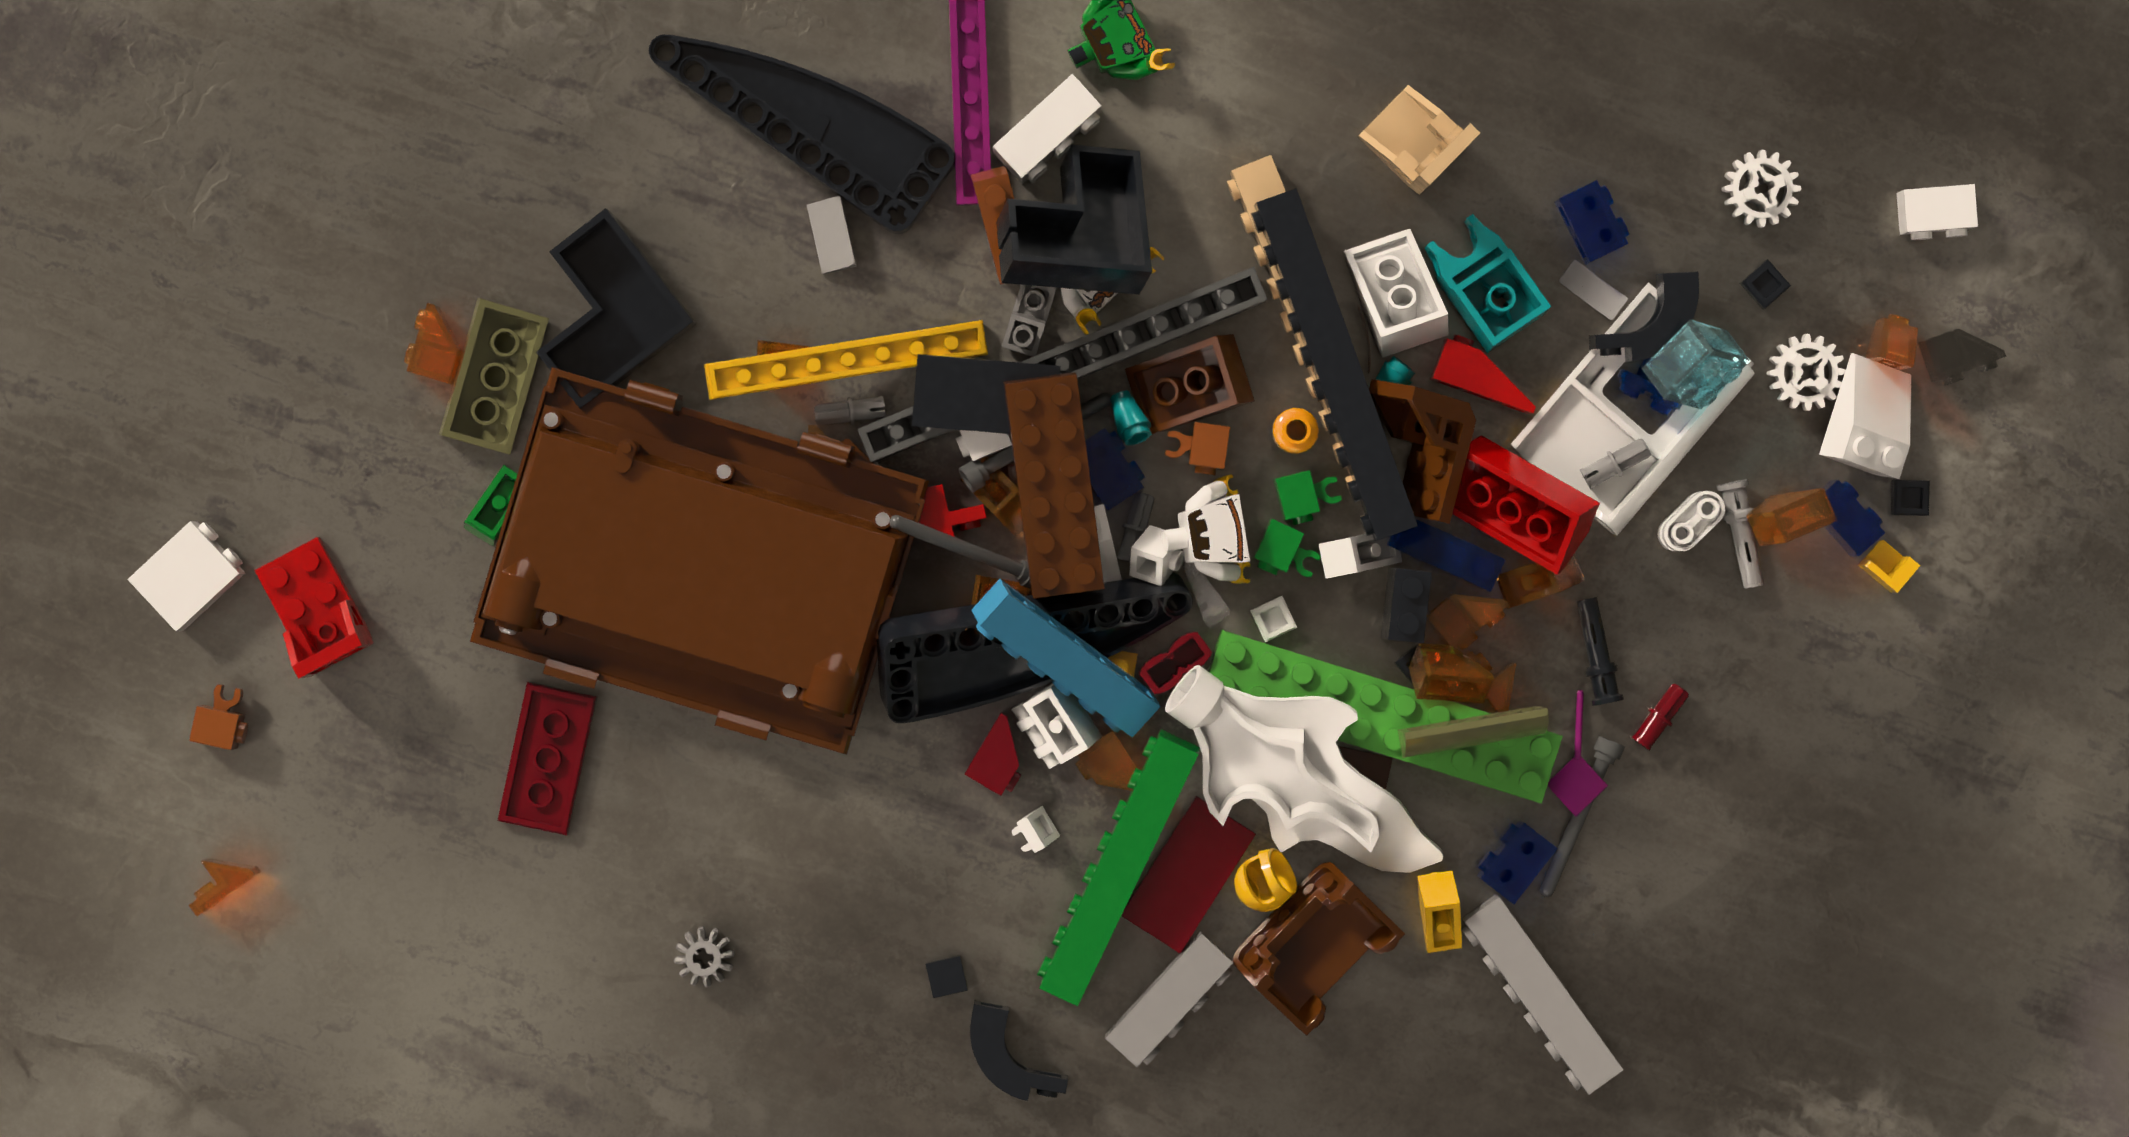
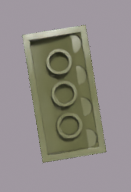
[439,298,549,455]
[1398,706,1549,758]

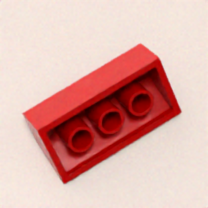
[1452,435,1600,575]

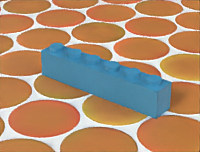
[971,579,1161,738]

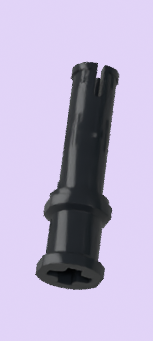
[1576,597,1624,706]

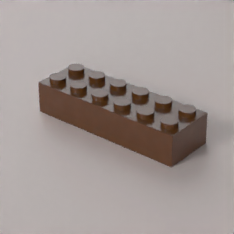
[1004,372,1105,599]

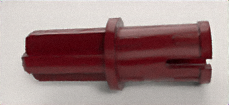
[1631,684,1689,751]

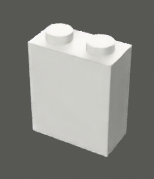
[127,521,245,632]

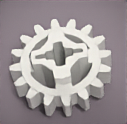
[1722,150,1801,228]
[1767,334,1846,411]

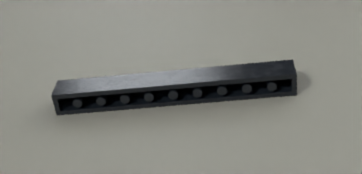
[1251,188,1418,541]

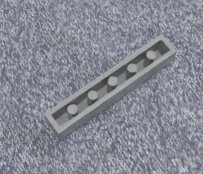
[1461,894,1623,1095]

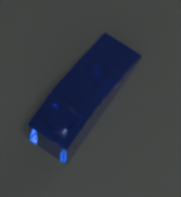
[1387,519,1506,592]

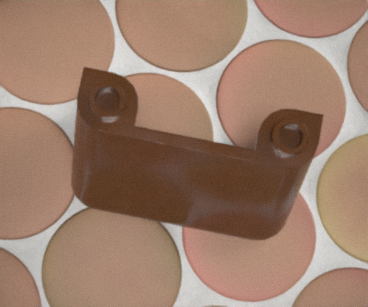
[1233,862,1405,1036]

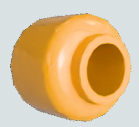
[1272,407,1319,454]

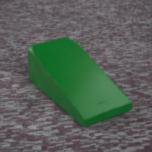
[464,465,517,546]

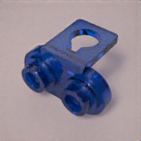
[1617,353,1684,416]

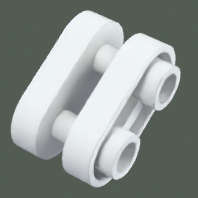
[1657,491,1725,551]

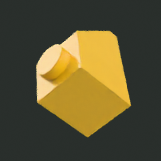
[1417,871,1462,953]

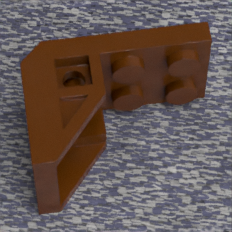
[1369,379,1476,524]

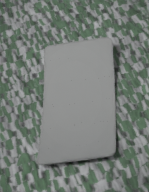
[1559,260,1628,320]

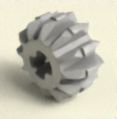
[674,926,735,987]

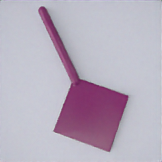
[1547,690,1608,817]

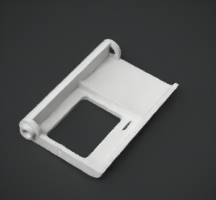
[1511,282,1755,536]

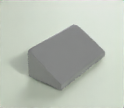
[807,196,857,274]

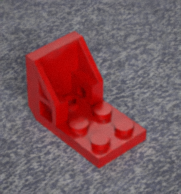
[254,537,374,679]

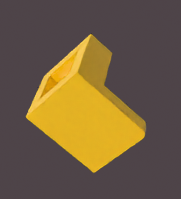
[1858,540,1920,593]

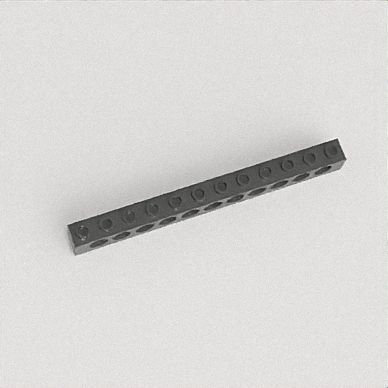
[857,267,1268,463]

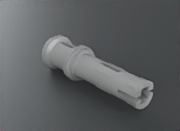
[1717,479,1764,589]

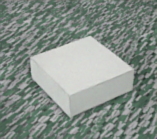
[1250,596,1297,643]

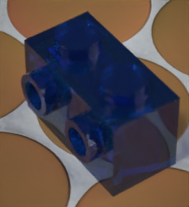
[1554,180,1629,265]
[1085,428,1145,511]
[1804,479,1885,557]
[1477,820,1558,904]

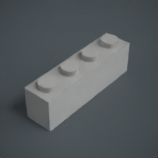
[1105,931,1233,1067]

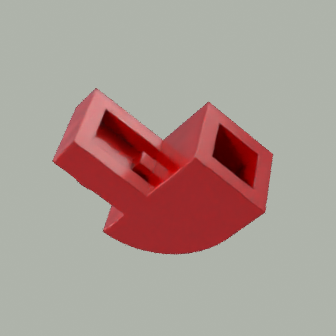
[919,484,987,537]

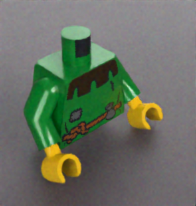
[1067,0,1175,80]

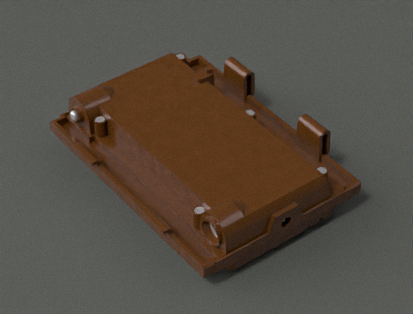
[470,367,929,755]

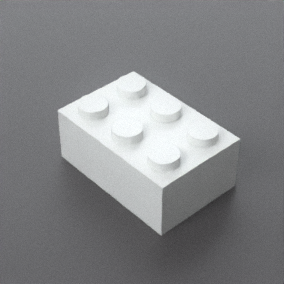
[993,74,1102,184]

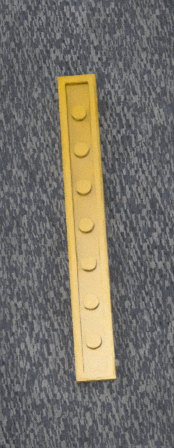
[704,320,988,400]

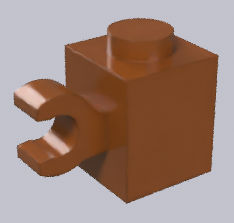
[1164,422,1230,476]
[189,684,248,750]

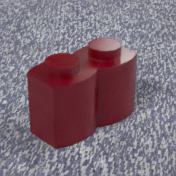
[1139,631,1212,694]

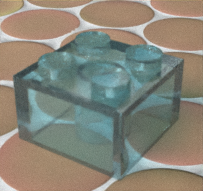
[1641,319,1750,409]

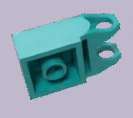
[1424,214,1551,354]

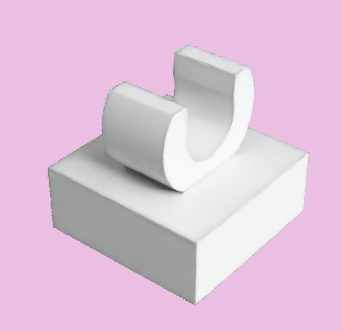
[1012,806,1060,853]

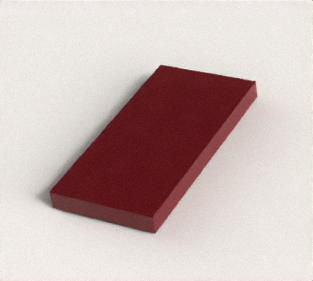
[497,682,598,836]
[1121,796,1256,953]

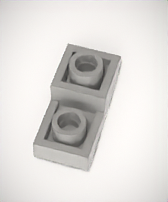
[1002,285,1057,357]

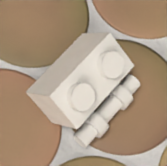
[1011,683,1102,769]

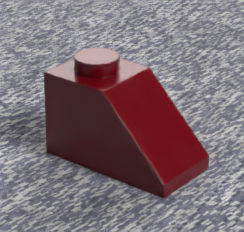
[965,712,1022,796]

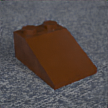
[1125,334,1255,435]

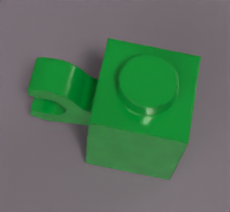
[1273,470,1342,525]
[1252,519,1321,577]

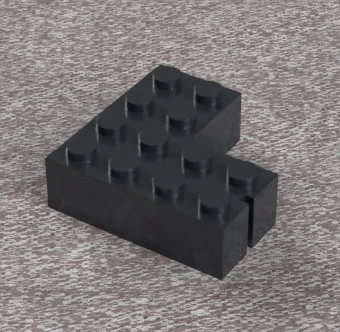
[996,144,1152,295]
[536,208,697,409]

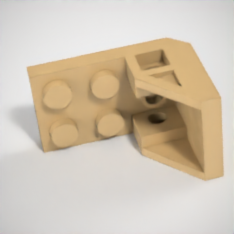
[1358,85,1480,195]

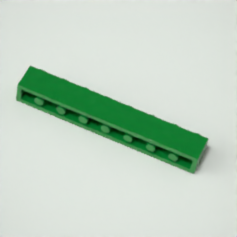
[1037,729,1200,1006]

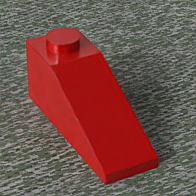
[1430,335,1536,415]

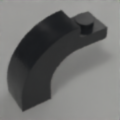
[1589,271,1699,362]
[970,1000,1068,1101]

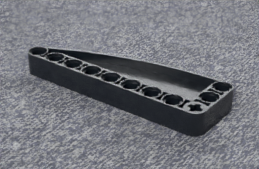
[649,34,955,234]
[877,572,1193,723]

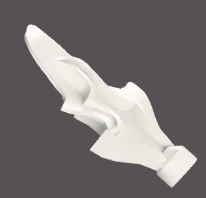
[1165,665,1443,873]

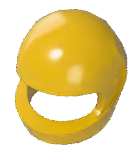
[1234,848,1297,912]

